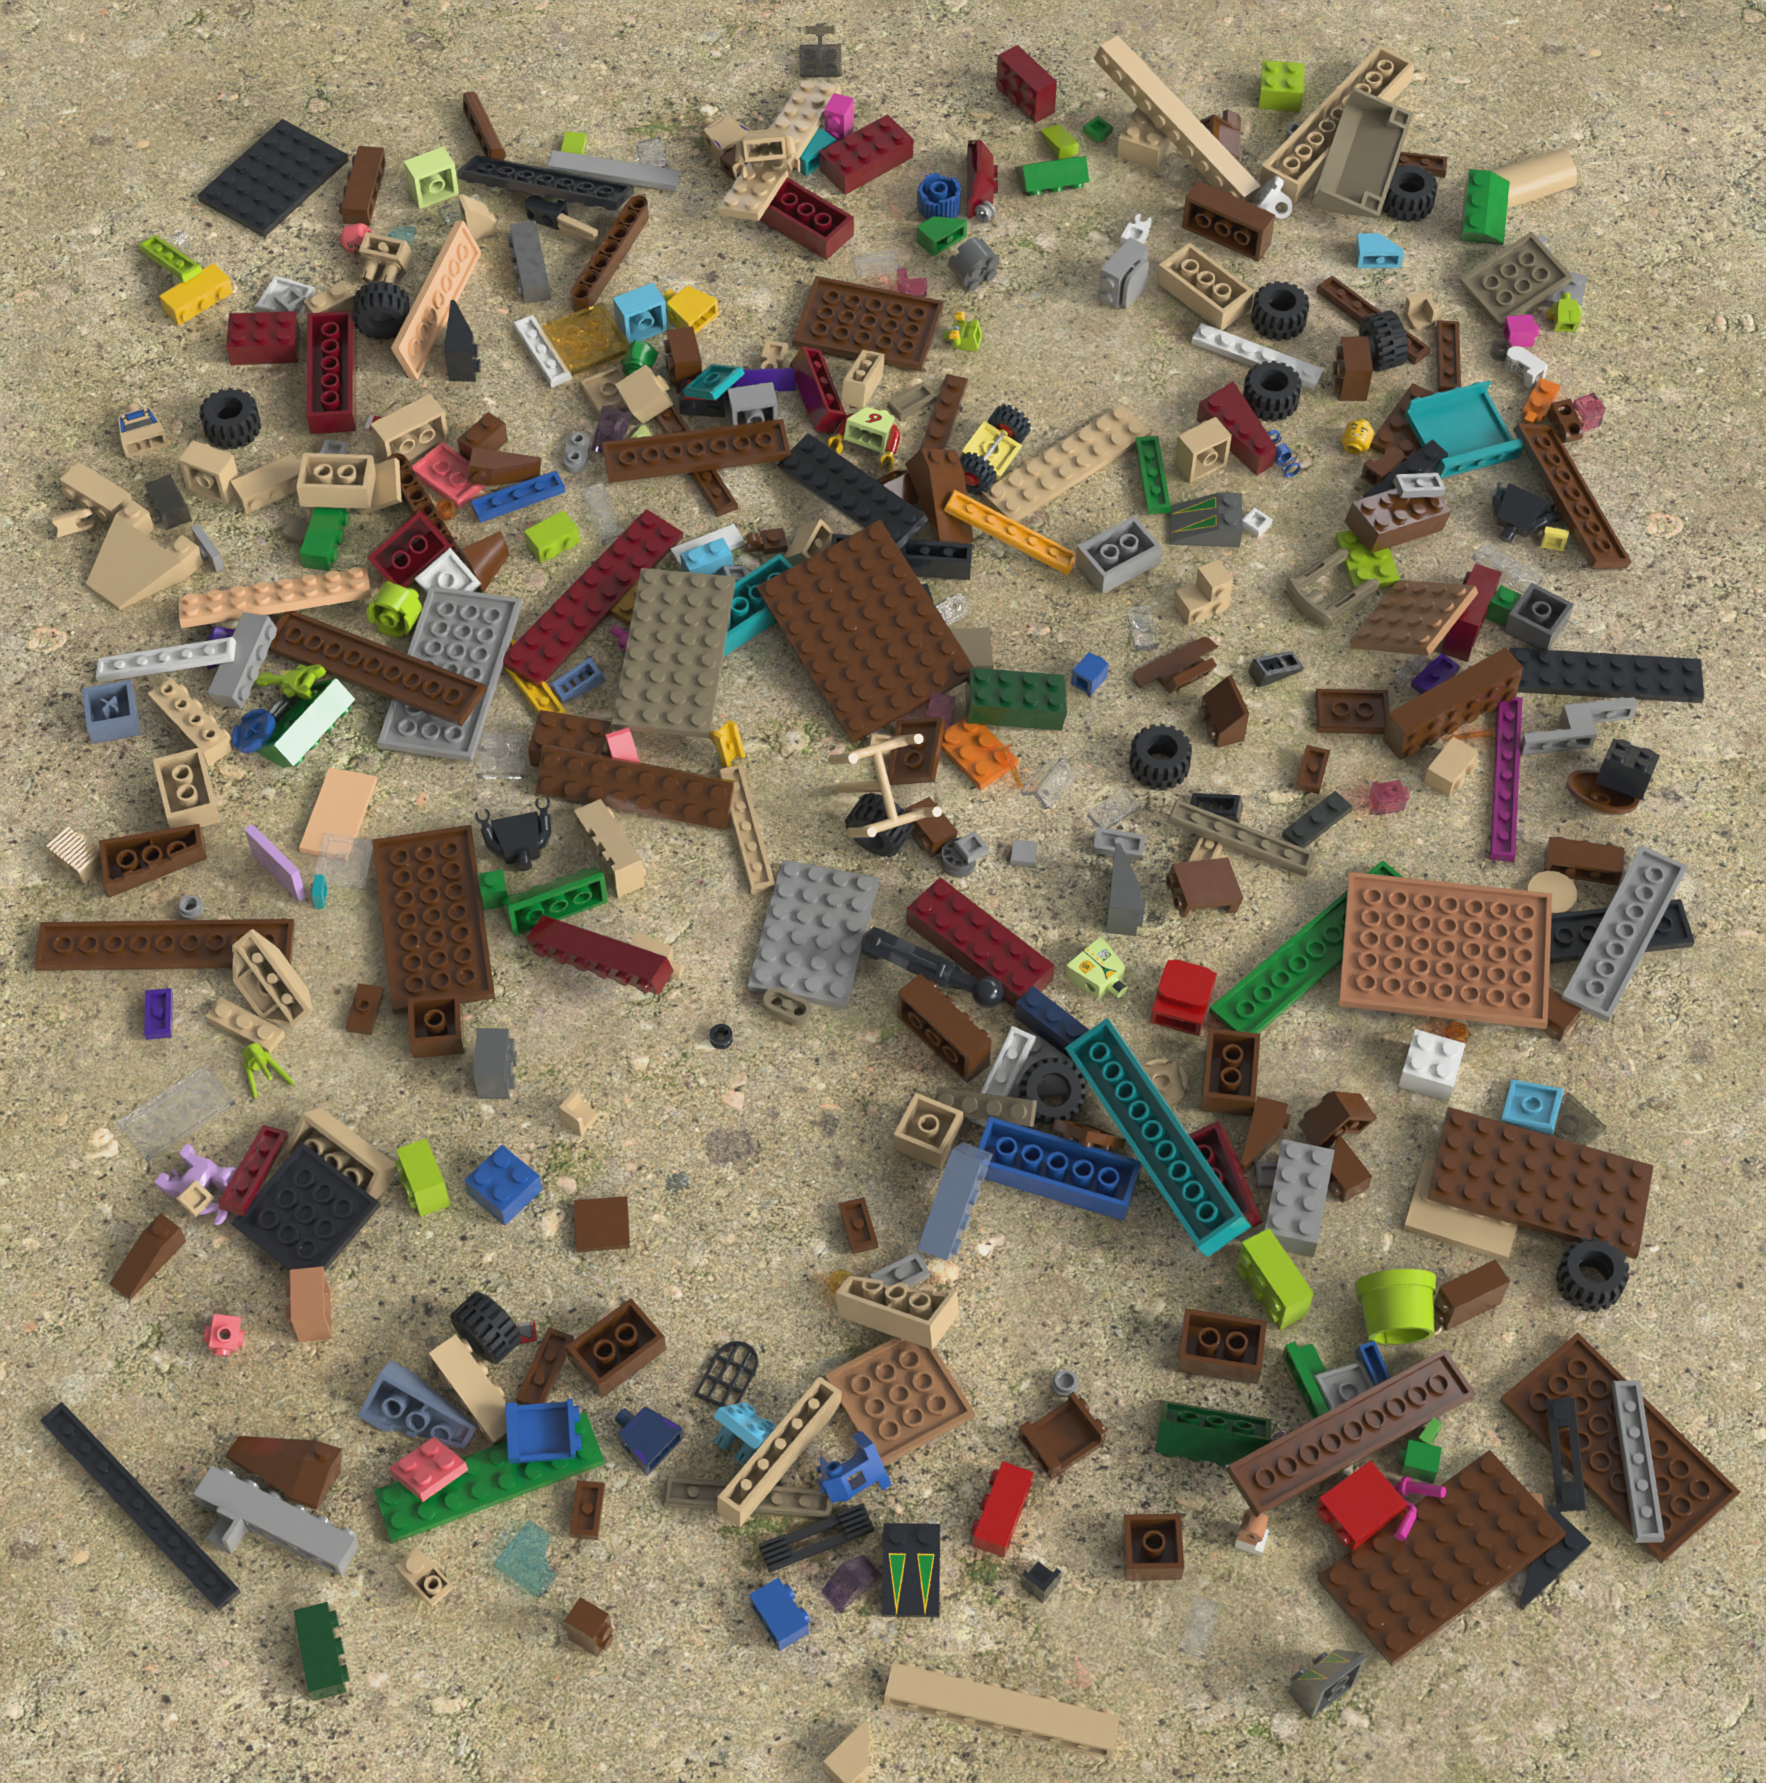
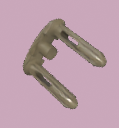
[1285,548,1380,627]

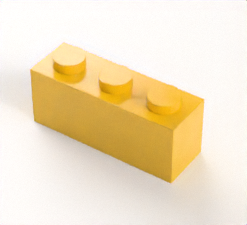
[159,263,233,326]

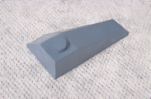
[357,1360,478,1449]

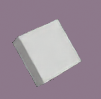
[1242,507,1273,538]

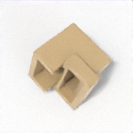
[615,365,673,424]

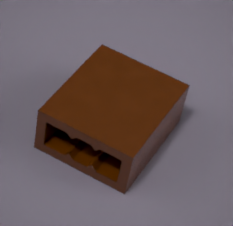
[1433,1259,1510,1331]

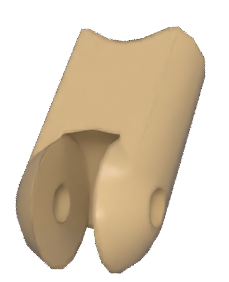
[51,508,95,538]

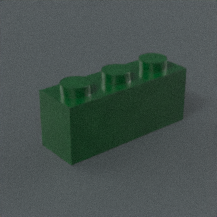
[293,1602,350,1701]

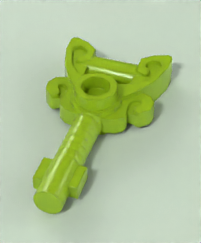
[254,665,326,699]

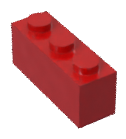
[970,1461,1034,1558]

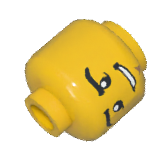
[1341,419,1374,455]

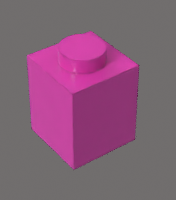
[1502,315,1539,348]

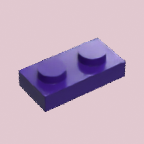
[1411,653,1461,694]
[144,988,173,1040]

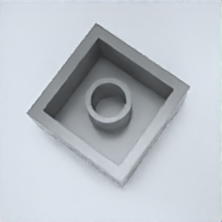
[728,382,778,425]

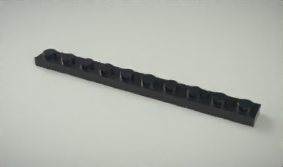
[40,1402,241,1612]

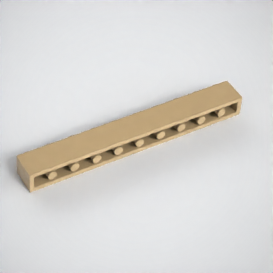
[1094,35,1261,202]

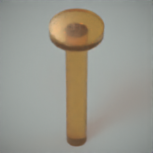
[1450,725,1495,740]
[999,744,1024,789]

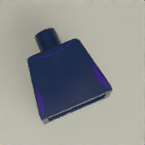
[615,1407,684,1476]

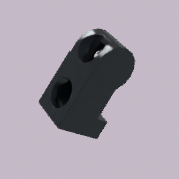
[525,195,568,230]

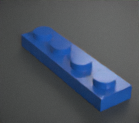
[470,471,566,523]

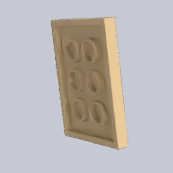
[1403,1157,1518,1262]

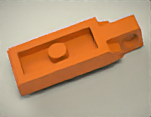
[1522,378,1561,424]

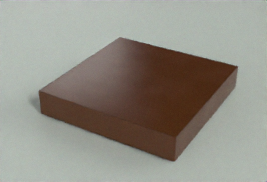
[574,1196,630,1252]

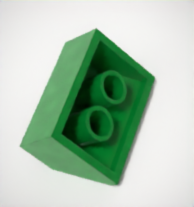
[1015,156,1089,196]
[1460,169,1510,245]

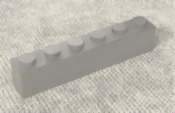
[193,1466,360,1576]

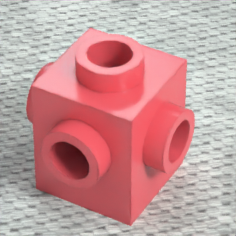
[203,1314,244,1357]

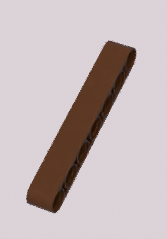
[570,195,649,314]
[387,453,465,564]

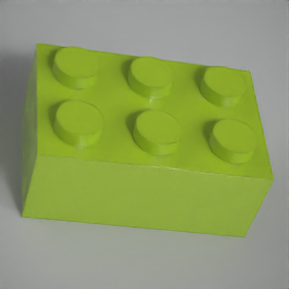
[1236,1228,1314,1330]

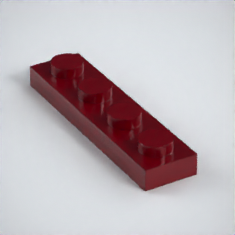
[218,1125,288,1216]

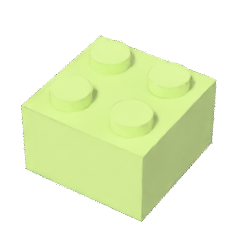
[404,146,459,209]

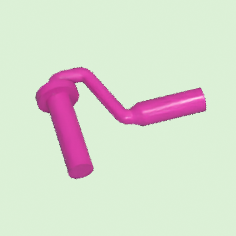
[1393,1476,1446,1541]

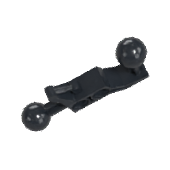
[861,926,1004,1008]

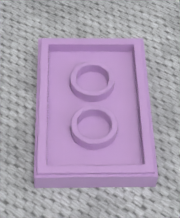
[244,825,306,902]

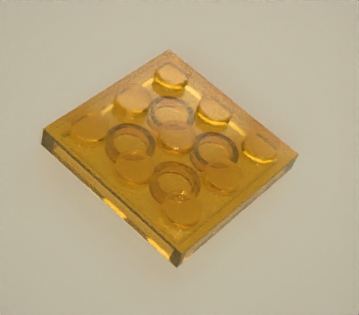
[542,302,630,376]

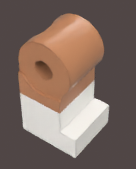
[1234,1510,1269,1556]

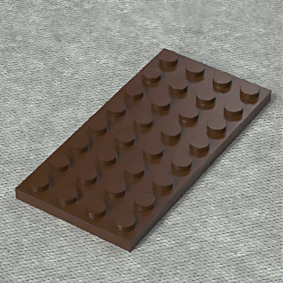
[372,825,496,1014]
[1427,1107,1654,1259]
[1499,1332,1740,1564]
[1317,1450,1566,1667]

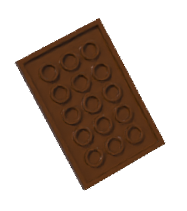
[792,276,944,372]

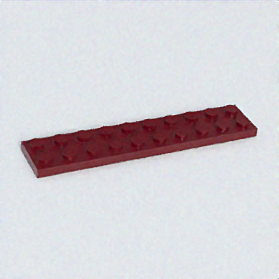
[503,509,683,689]

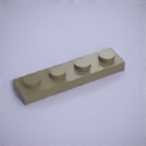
[935,1087,1037,1127]

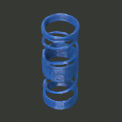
[1267,430,1301,477]

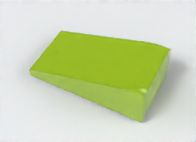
[1041,124,1079,159]

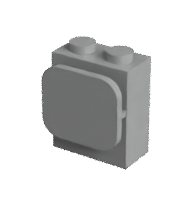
[1098,237,1149,309]

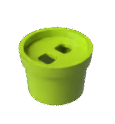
[1354,1269,1436,1345]

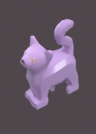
[154,1144,237,1225]

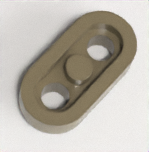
[763,987,812,1025]

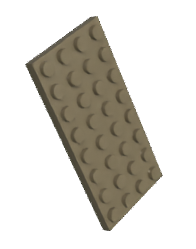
[612,568,736,738]

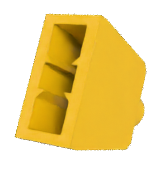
[663,286,718,334]

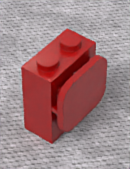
[1150,959,1217,1036]
[1316,1461,1407,1551]

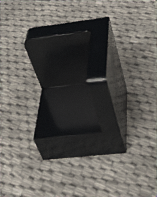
[1020,1561,1062,1603]

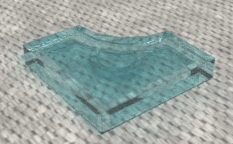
[494,1520,557,1598]

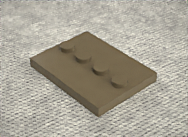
[1460,231,1572,329]

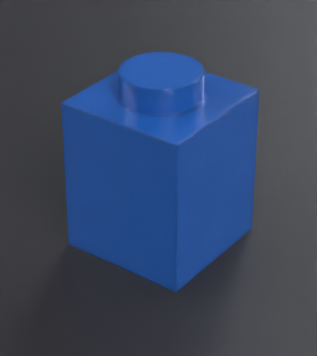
[1071,652,1109,696]

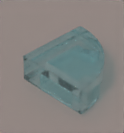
[387,226,417,245]

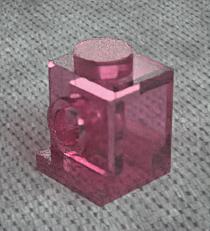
[1369,780,1410,816]

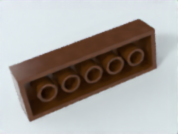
[1383,647,1523,760]

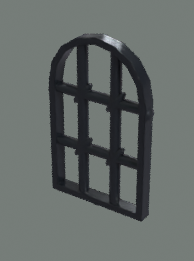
[694,1341,758,1407]

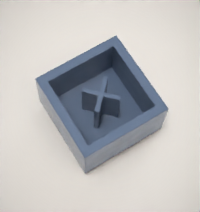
[82,679,141,744]

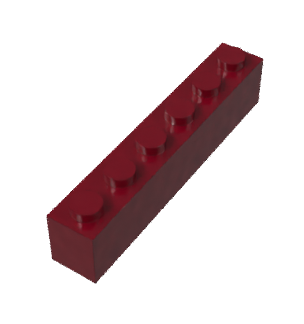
[527,915,674,995]

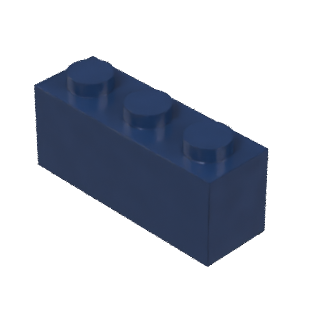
[1015,986,1089,1060]

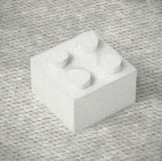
[1398,1029,1465,1102]

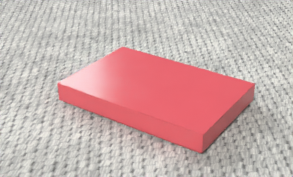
[412,442,486,509]

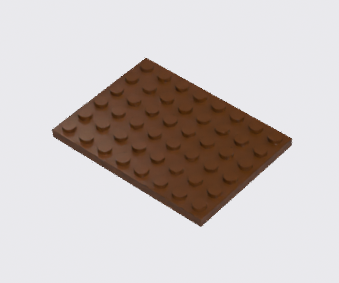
[757,520,974,744]

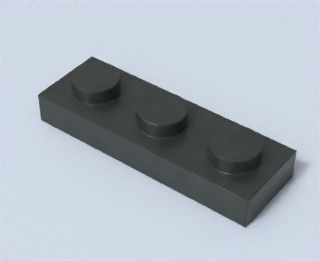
[1282,791,1353,848]

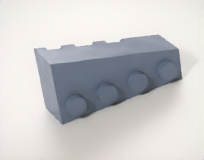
[917,1142,993,1261]

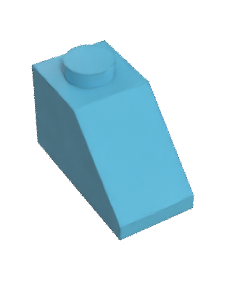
[1355,233,1404,268]

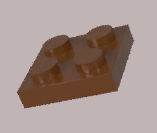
[1052,1118,1126,1151]

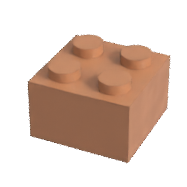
[285,1267,332,1342]

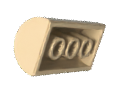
[1492,148,1577,209]

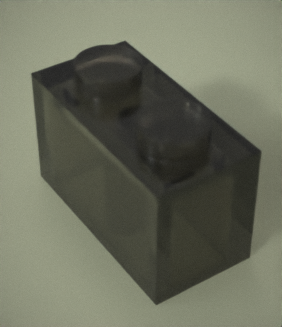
[144,474,192,531]

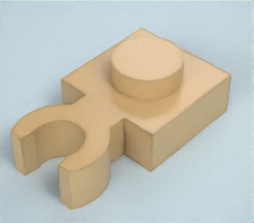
[761,340,788,369]

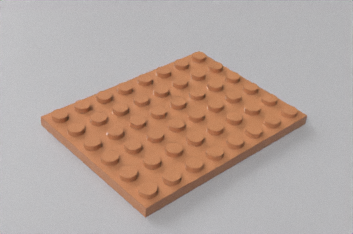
[1338,872,1552,1029]

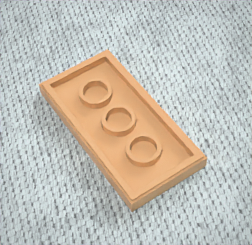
[299,767,377,861]

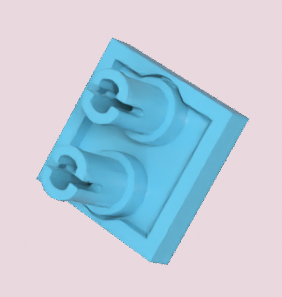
[713,1402,777,1466]

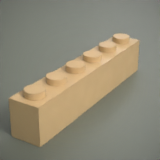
[717,1376,842,1528]

